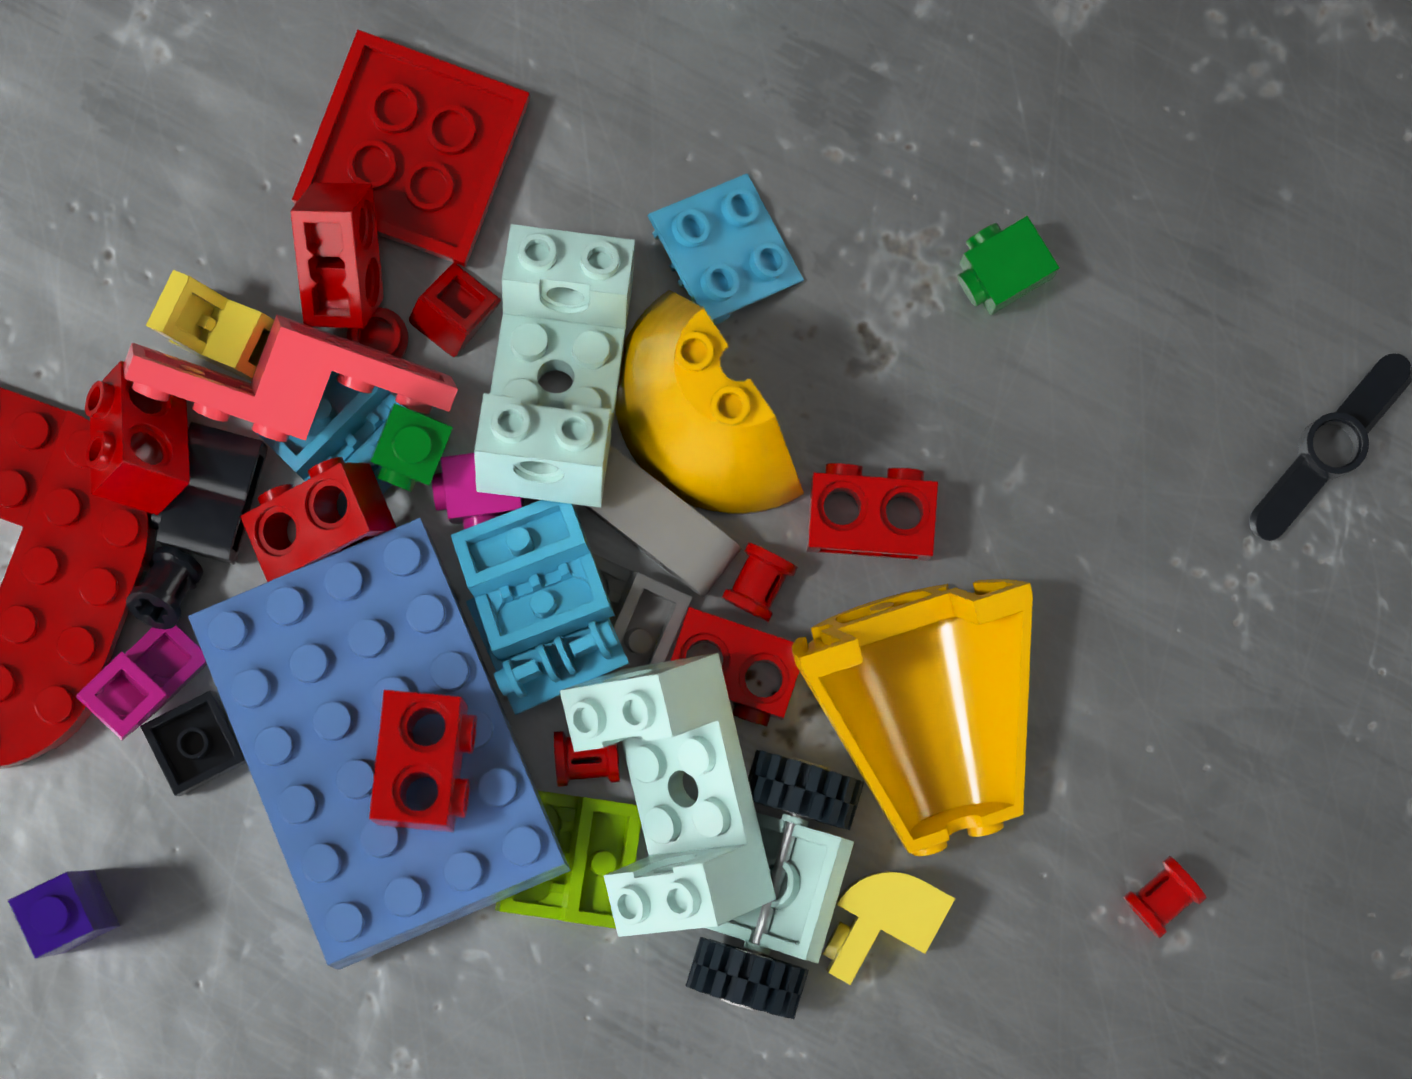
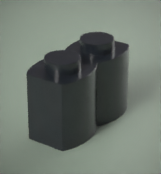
[150,422,268,565]

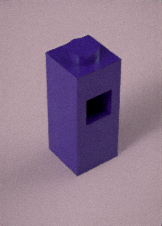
[8,870,120,959]

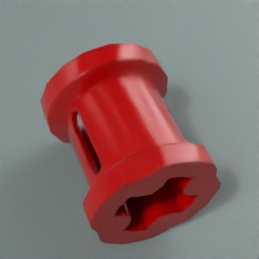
[721,542,798,622]
[554,731,620,787]
[1123,856,1207,939]

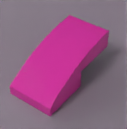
[76,625,207,740]

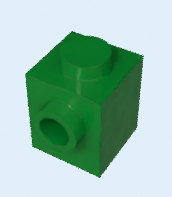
[957,215,1060,315]
[370,403,453,492]

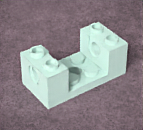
[474,224,635,508]
[559,653,776,937]

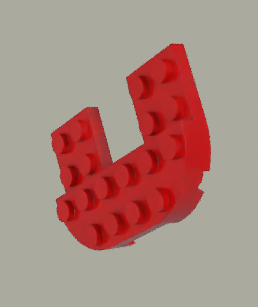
[0,387,156,769]

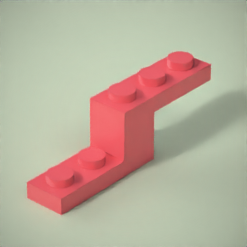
[123,314,458,442]

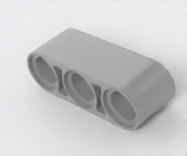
[583,445,742,597]

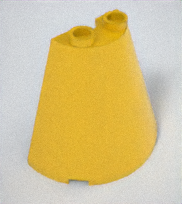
[615,290,804,514]
[792,579,1033,856]

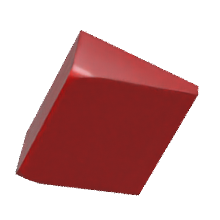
[409,263,501,357]

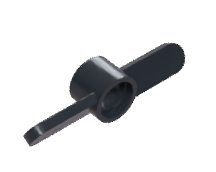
[1249,353,1412,541]

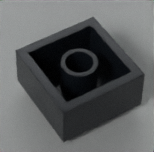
[140,690,246,796]

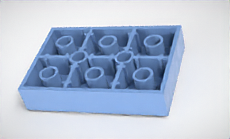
[188,518,571,970]

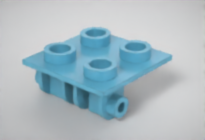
[647,173,804,326]
[465,598,630,715]

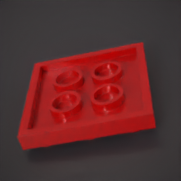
[292,29,531,267]

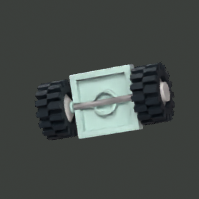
[686,750,864,1019]

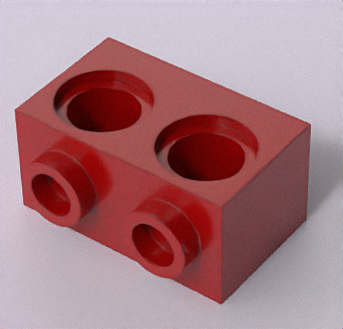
[290,182,384,328]
[85,361,190,515]
[240,457,396,582]
[806,463,938,561]
[671,607,799,727]
[369,690,477,832]

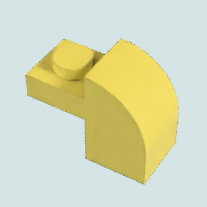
[146,270,274,381]
[822,871,955,985]

